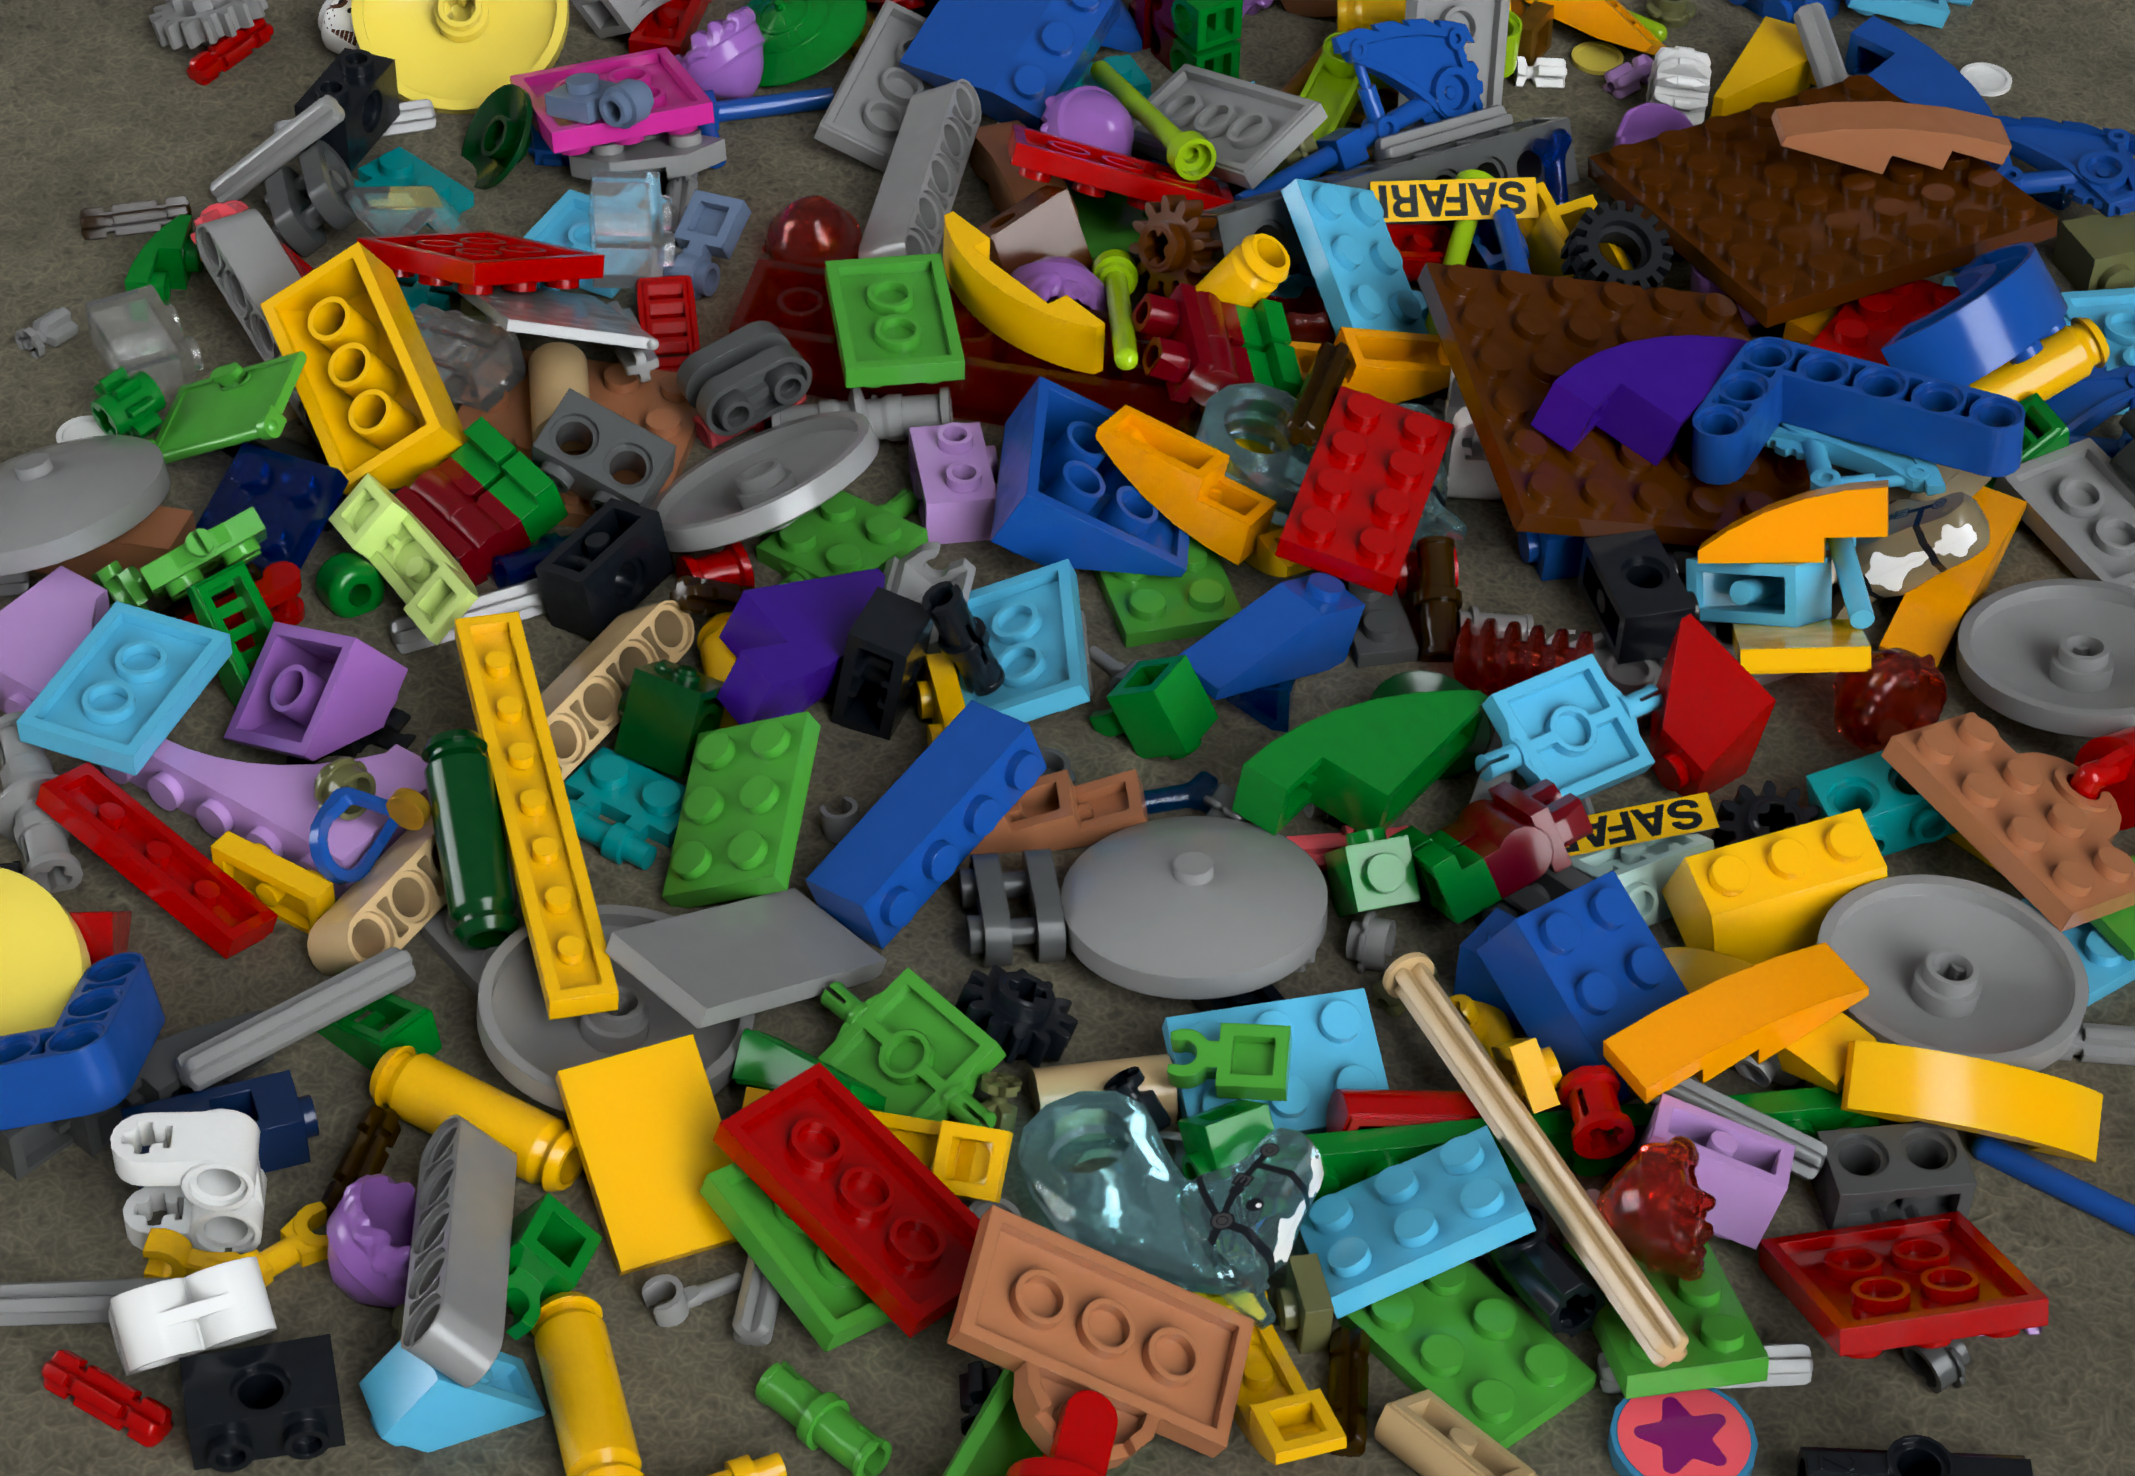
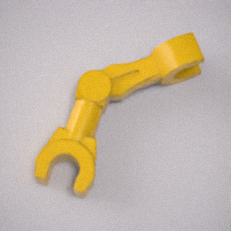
[142,1201,329,1287]

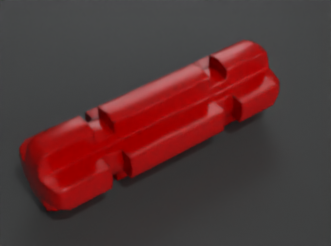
[186,18,274,86]
[41,1349,174,1447]

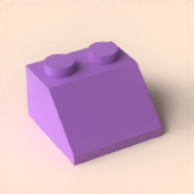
[223,622,408,761]

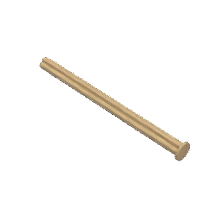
[1382,952,1689,1368]

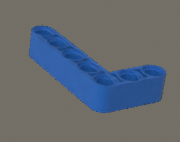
[1691,336,2026,485]
[0,952,165,1131]

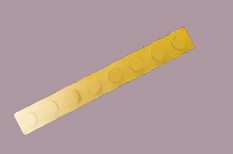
[455,611,619,1020]

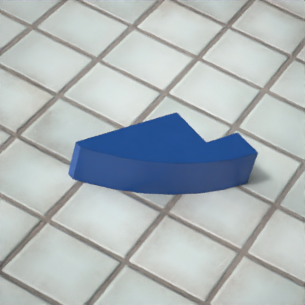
[1845,15,1994,168]

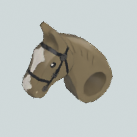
[1826,463,1992,619]

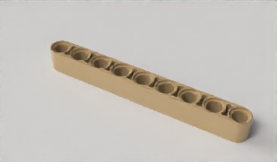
[307,600,695,977]

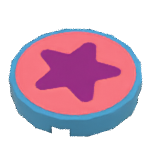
[1607,1388,1758,1476]

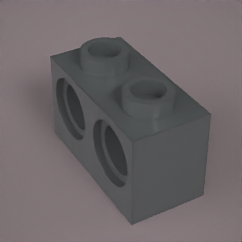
[532,388,676,511]
[1811,1121,1977,1230]

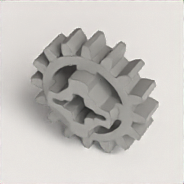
[149,0,269,50]

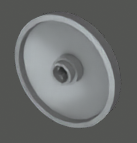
[649,411,879,552]
[0,435,171,576]
[1956,578,2135,737]
[1061,816,1328,1000]
[1815,874,2089,1072]
[476,904,755,1113]

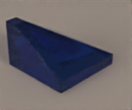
[1226,679,1296,732]

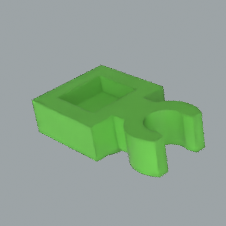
[1167,1023,1292,1101]

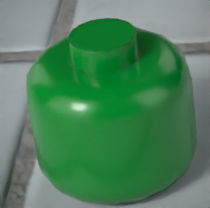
[315,552,385,618]

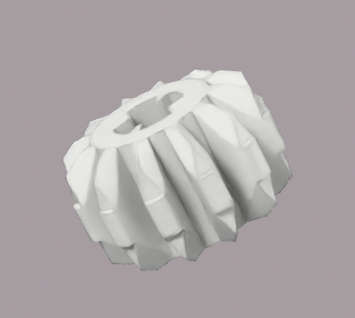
[1646,46,1712,126]

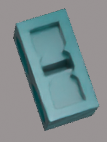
[1806,750,1958,856]

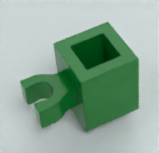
[1089,655,1219,760]
[506,1192,603,1341]

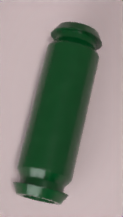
[421,729,520,950]

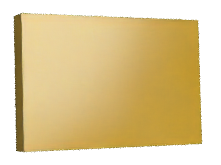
[1732,619,1871,674]
[555,1034,738,1276]

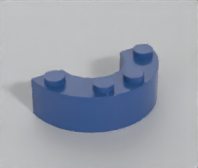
[1880,242,2068,387]

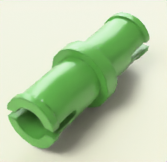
[755,1361,892,1476]

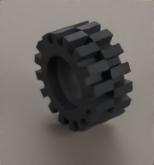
[1560,200,1673,290]

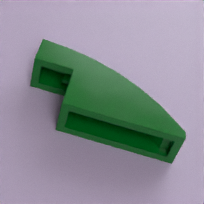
[1232,690,1489,836]

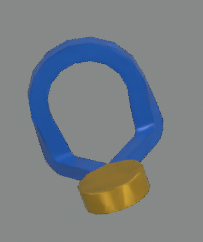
[309,787,431,885]

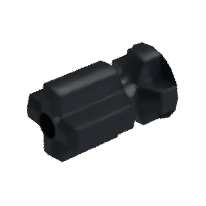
[1104,1066,1171,1141]
[959,1361,1002,1436]

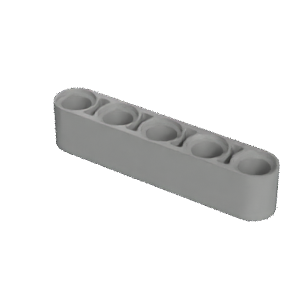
[858,79,982,259]
[195,208,322,449]
[401,1114,517,1388]

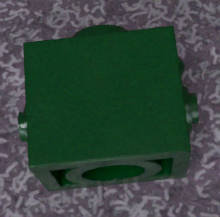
[613,659,725,778]

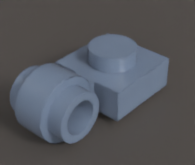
[544,73,654,129]
[664,189,751,300]

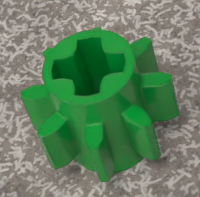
[90,366,166,438]

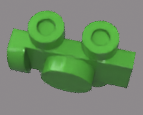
[91,560,153,611]

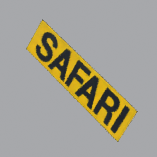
[1370,177,1539,222]
[1566,792,1720,857]

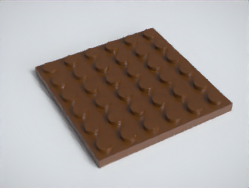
[1588,74,2058,328]
[1417,262,1810,547]

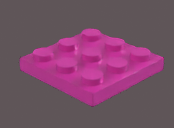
[510,47,715,156]

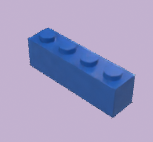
[805,700,1047,949]

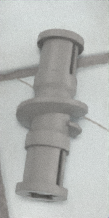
[771,387,953,457]
[0,711,83,894]

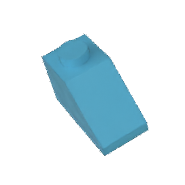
[1686,556,1832,628]
[359,1340,546,1453]

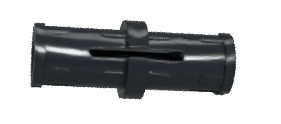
[922,581,1005,696]

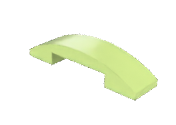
[328,473,479,645]

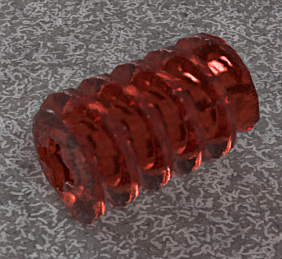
[1453,618,1594,696]

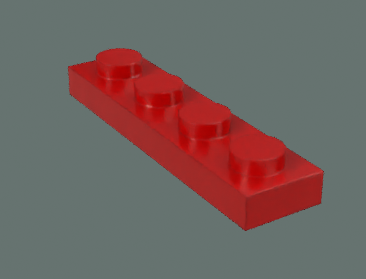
[35,762,278,959]

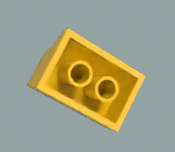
[1661,808,1888,965]

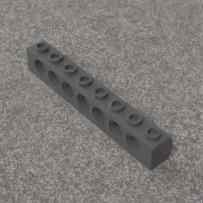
[1201,117,1579,277]

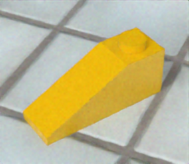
[1710,16,1817,118]

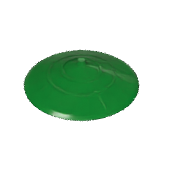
[745,0,867,87]

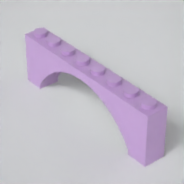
[0,565,430,898]

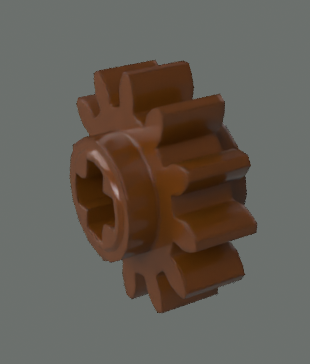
[1129,195,1223,298]

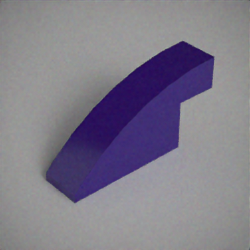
[1531,335,1747,466]
[716,568,885,725]

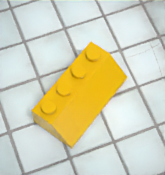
[260,242,467,495]

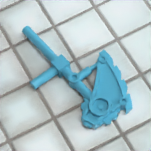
[1764,422,1946,629]

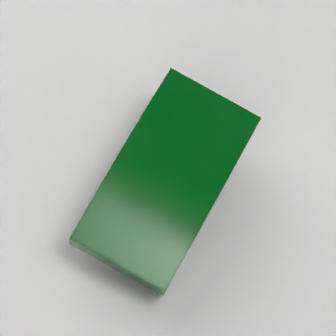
[125,214,204,324]

